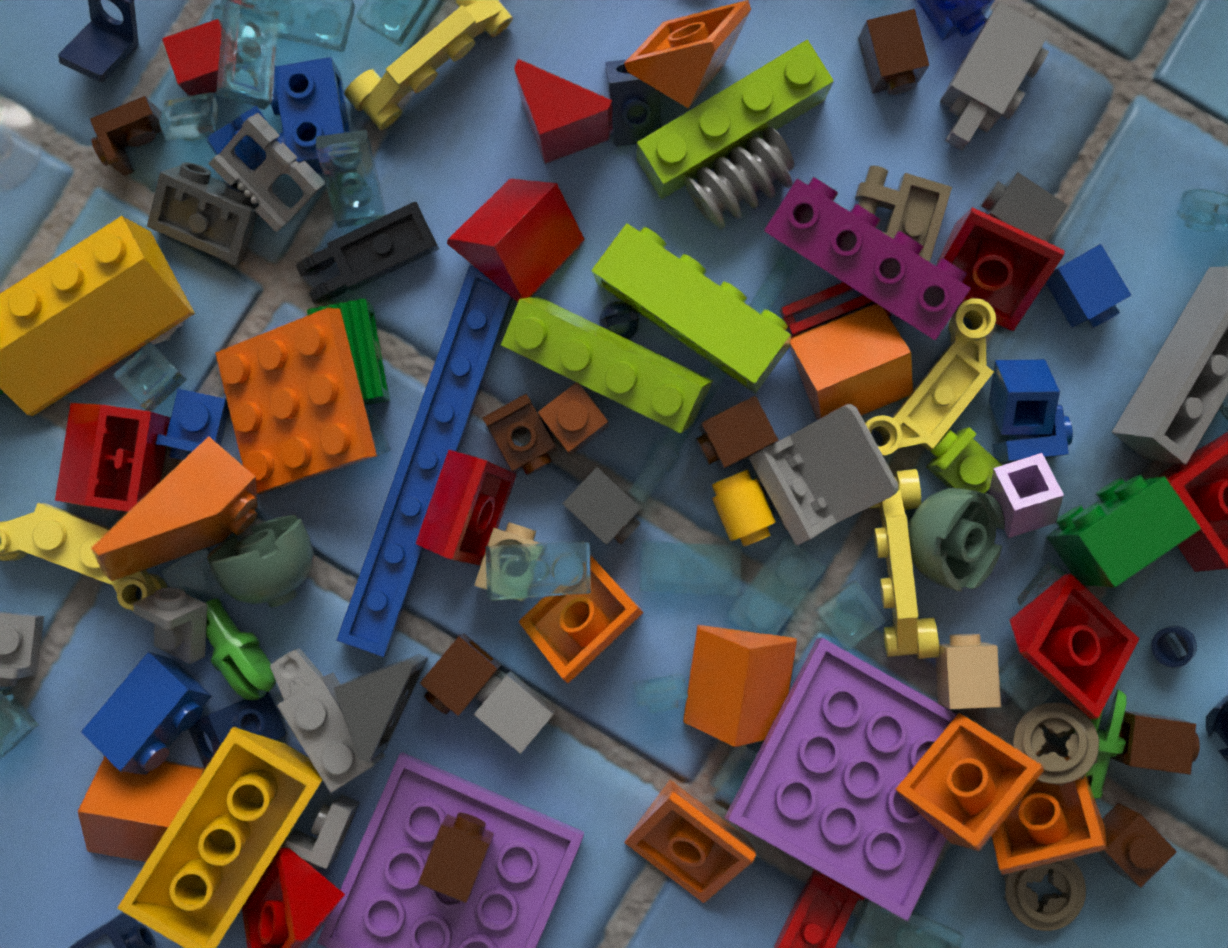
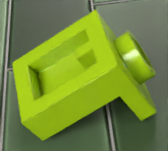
[926,427,1002,493]

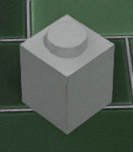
[474,671,555,754]

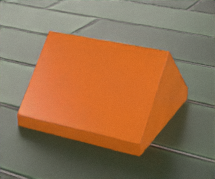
[624,0,751,108]
[789,303,913,420]
[518,554,643,684]
[683,625,797,747]
[895,713,1044,851]
[77,756,205,862]
[992,756,1107,875]
[624,779,756,903]

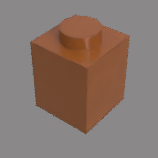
[537,382,609,456]

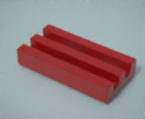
[779,282,891,338]

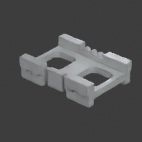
[208,113,326,232]

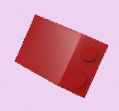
[1157,432,1228,572]

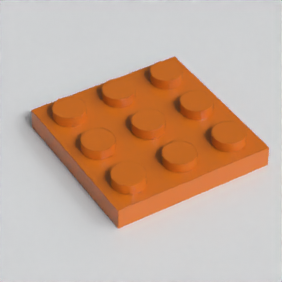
[215,308,377,494]

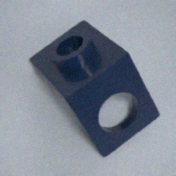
[58,0,139,82]
[605,60,662,146]
[188,691,286,769]
[68,912,156,948]

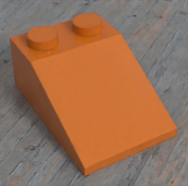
[91,436,258,581]

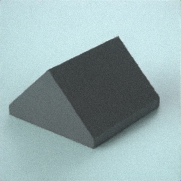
[334,654,428,763]

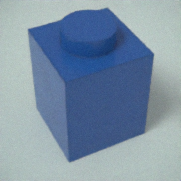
[1046,244,1131,328]
[988,359,1060,435]

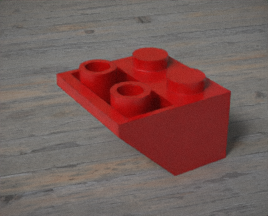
[55,403,171,512]

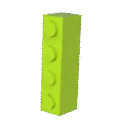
[636,39,834,200]
[591,223,791,394]
[501,296,713,433]

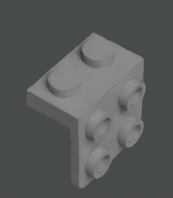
[748,404,899,546]

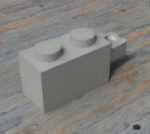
[939,1,1051,150]
[270,648,385,793]

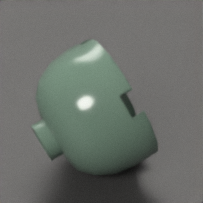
[908,488,1005,591]
[207,515,314,607]

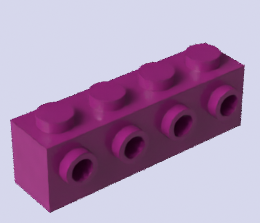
[764,177,971,340]

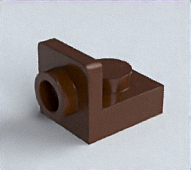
[90,96,168,176]

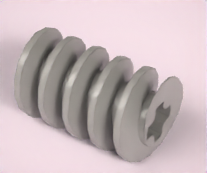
[684,127,794,229]

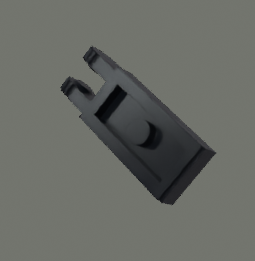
[296,202,439,304]

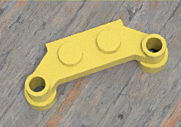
[344,0,513,130]
[865,298,996,456]
[869,469,939,659]
[0,503,168,612]

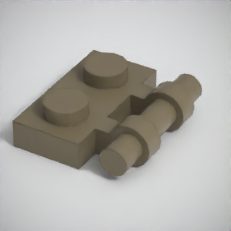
[855,166,952,262]

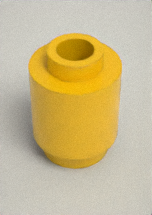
[712,469,776,547]

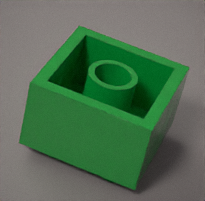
[1046,475,1201,588]

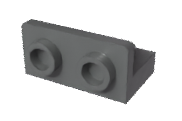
[147,162,259,265]

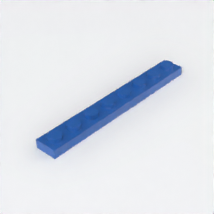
[336,265,513,657]

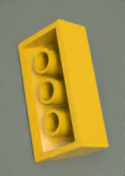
[0,216,195,416]
[117,727,322,948]

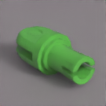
[206,598,276,700]
[1074,689,1127,798]

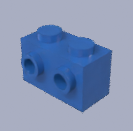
[268,57,357,174]
[81,652,212,775]

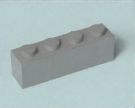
[1112,266,1228,465]

